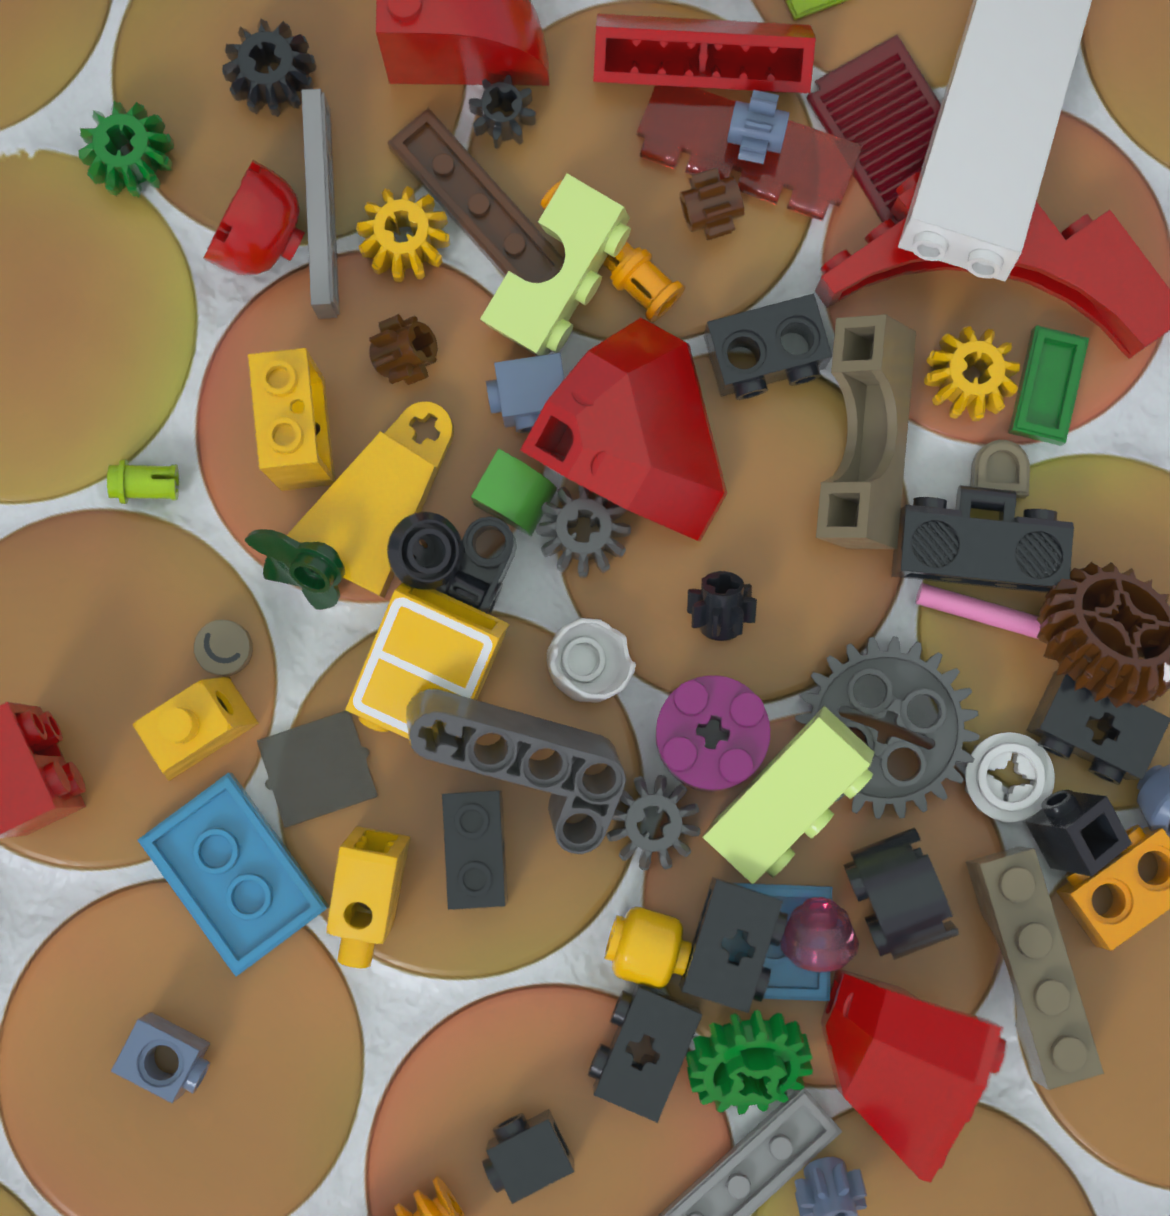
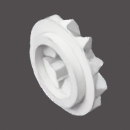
[964,732,1055,822]

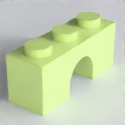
[480,173,631,356]

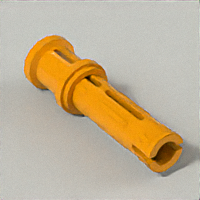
[540,180,685,322]

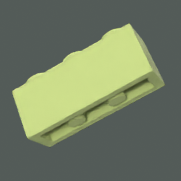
[703,706,875,884]

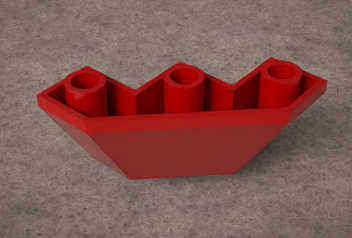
[520,317,727,541]
[821,968,1006,1183]

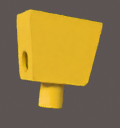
[132,677,259,781]
[327,826,411,968]

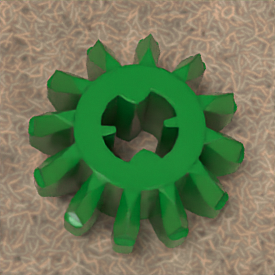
[78,101,174,198]

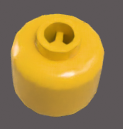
[604,907,692,989]

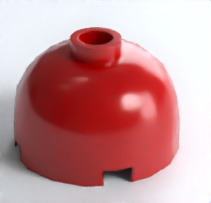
[203,160,305,276]

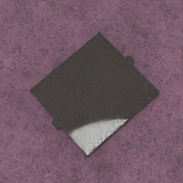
[257,711,379,828]

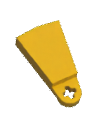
[287,401,454,598]

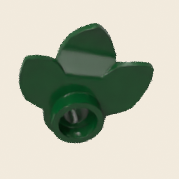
[245,529,345,610]

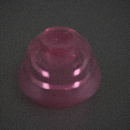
[780,897,859,972]

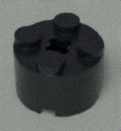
[843,827,959,960]

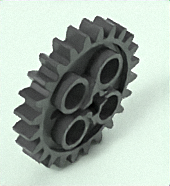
[795,636,980,819]

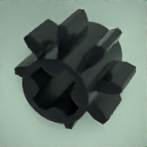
[469,75,536,149]
[687,571,757,641]

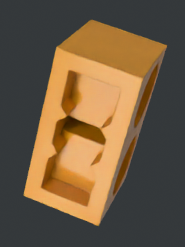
[1056,825,1170,951]

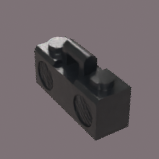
[891,485,1074,593]

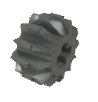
[536,485,631,578]
[606,775,701,870]

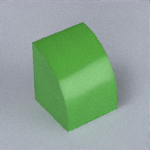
[471,448,558,537]

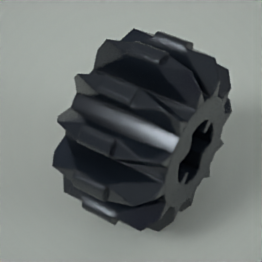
[222,18,317,117]

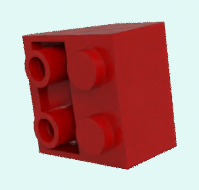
[0,702,86,838]

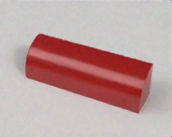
[593,13,816,94]

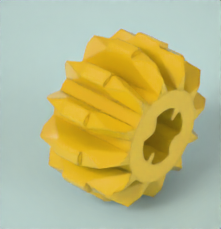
[356,185,450,283]
[924,326,1020,421]

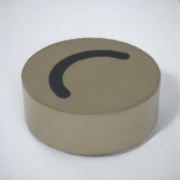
[194,620,253,676]

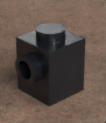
[1025,790,1132,876]
[482,1109,575,1204]

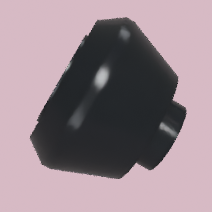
[387,512,463,590]

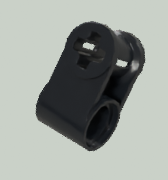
[436,516,517,615]

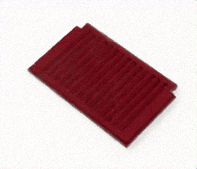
[806,35,941,225]

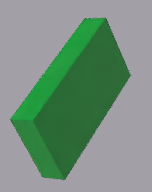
[1008,325,1089,446]

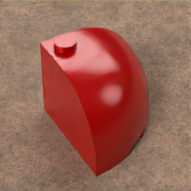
[376,0,550,86]

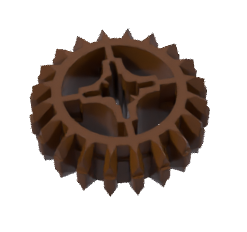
[1036,562,1170,708]

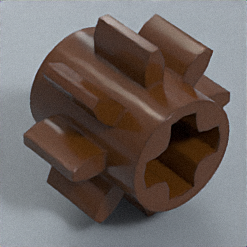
[679,168,744,241]
[369,314,438,385]

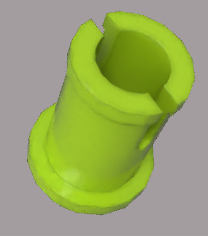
[107,459,179,504]

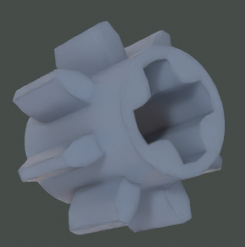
[727,90,790,164]
[794,1157,867,1216]

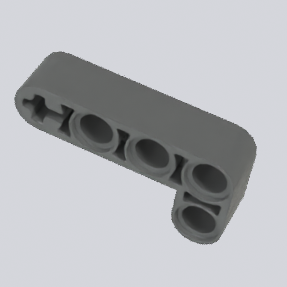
[406,689,626,854]

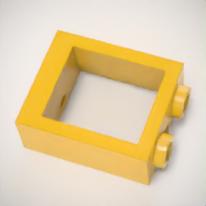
[248,348,335,491]

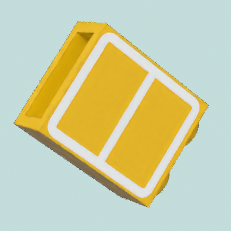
[345,583,510,745]

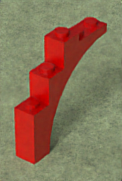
[815,171,1170,359]

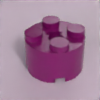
[656,675,770,792]

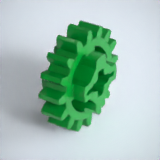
[686,1010,813,1115]

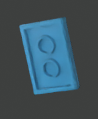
[138,773,329,977]

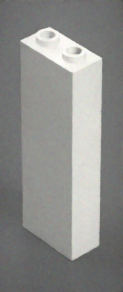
[898,0,1092,282]

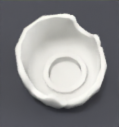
[547,618,636,703]

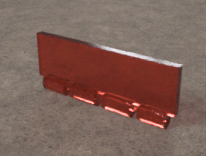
[637,85,862,221]

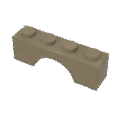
[816,314,916,549]
[966,846,1104,1090]

